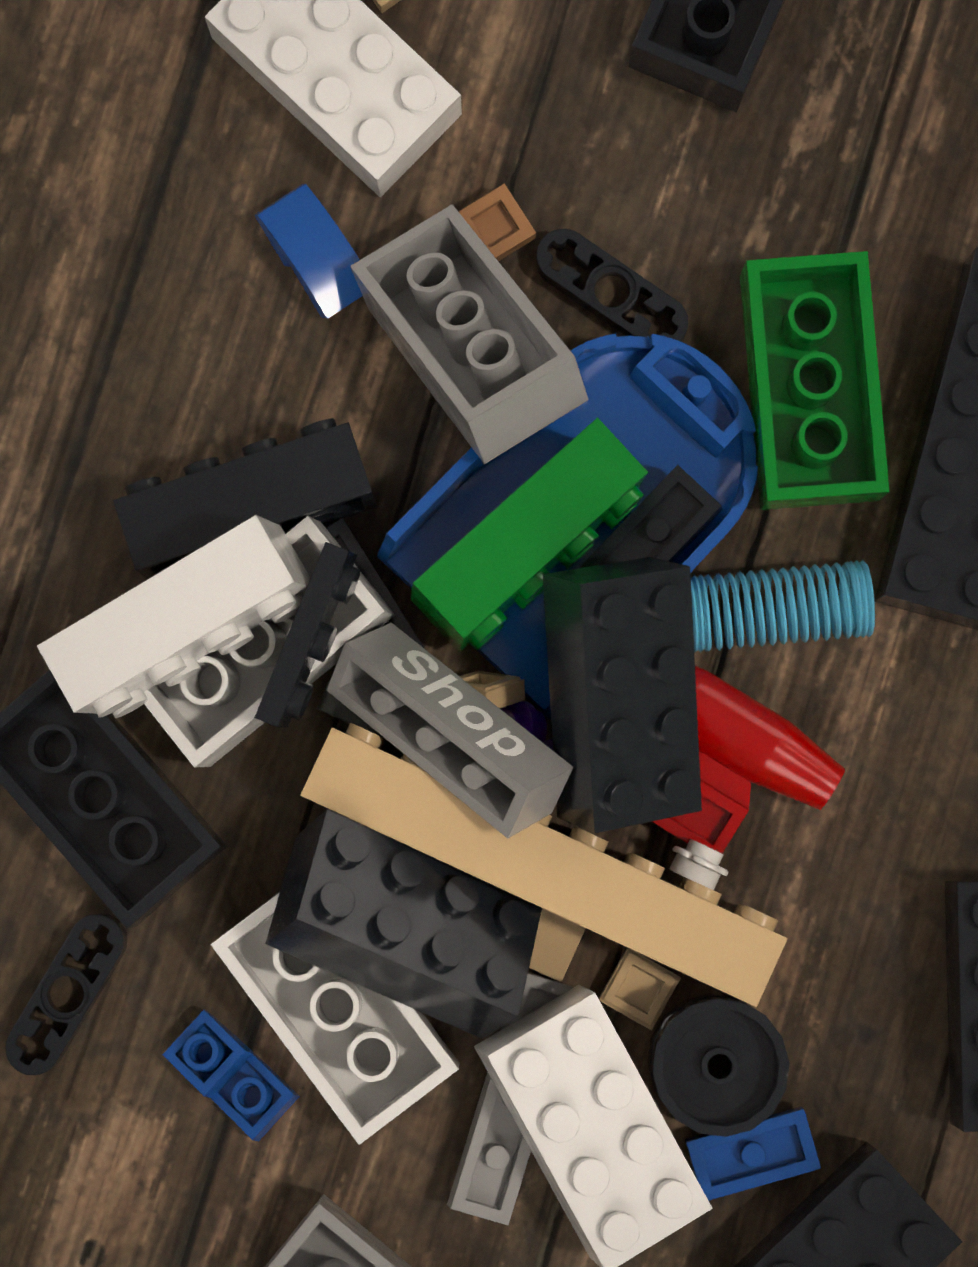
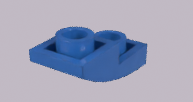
[254,184,363,319]
[162,1010,300,1142]

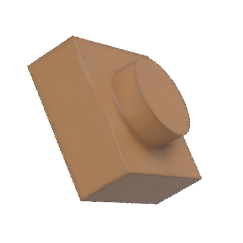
[459,183,536,262]

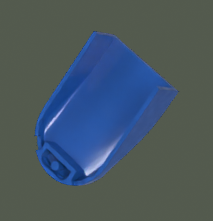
[377,334,758,720]

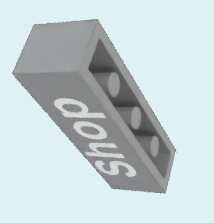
[327,623,573,838]

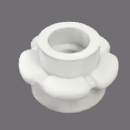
[669,839,728,890]

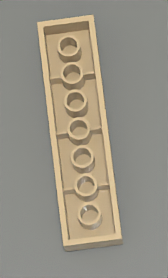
[300,723,788,1007]

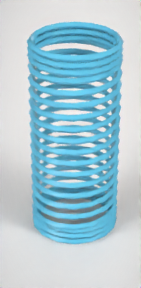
[691,560,875,653]

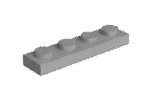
[447,972,575,1225]

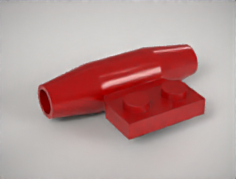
[652,665,845,853]

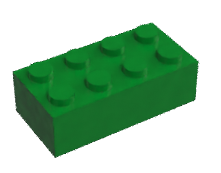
[740,251,890,510]
[410,417,648,653]

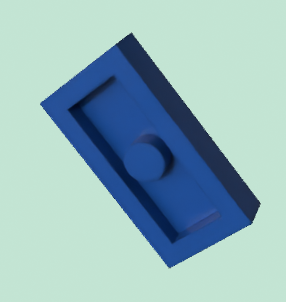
[685,1107,821,1201]

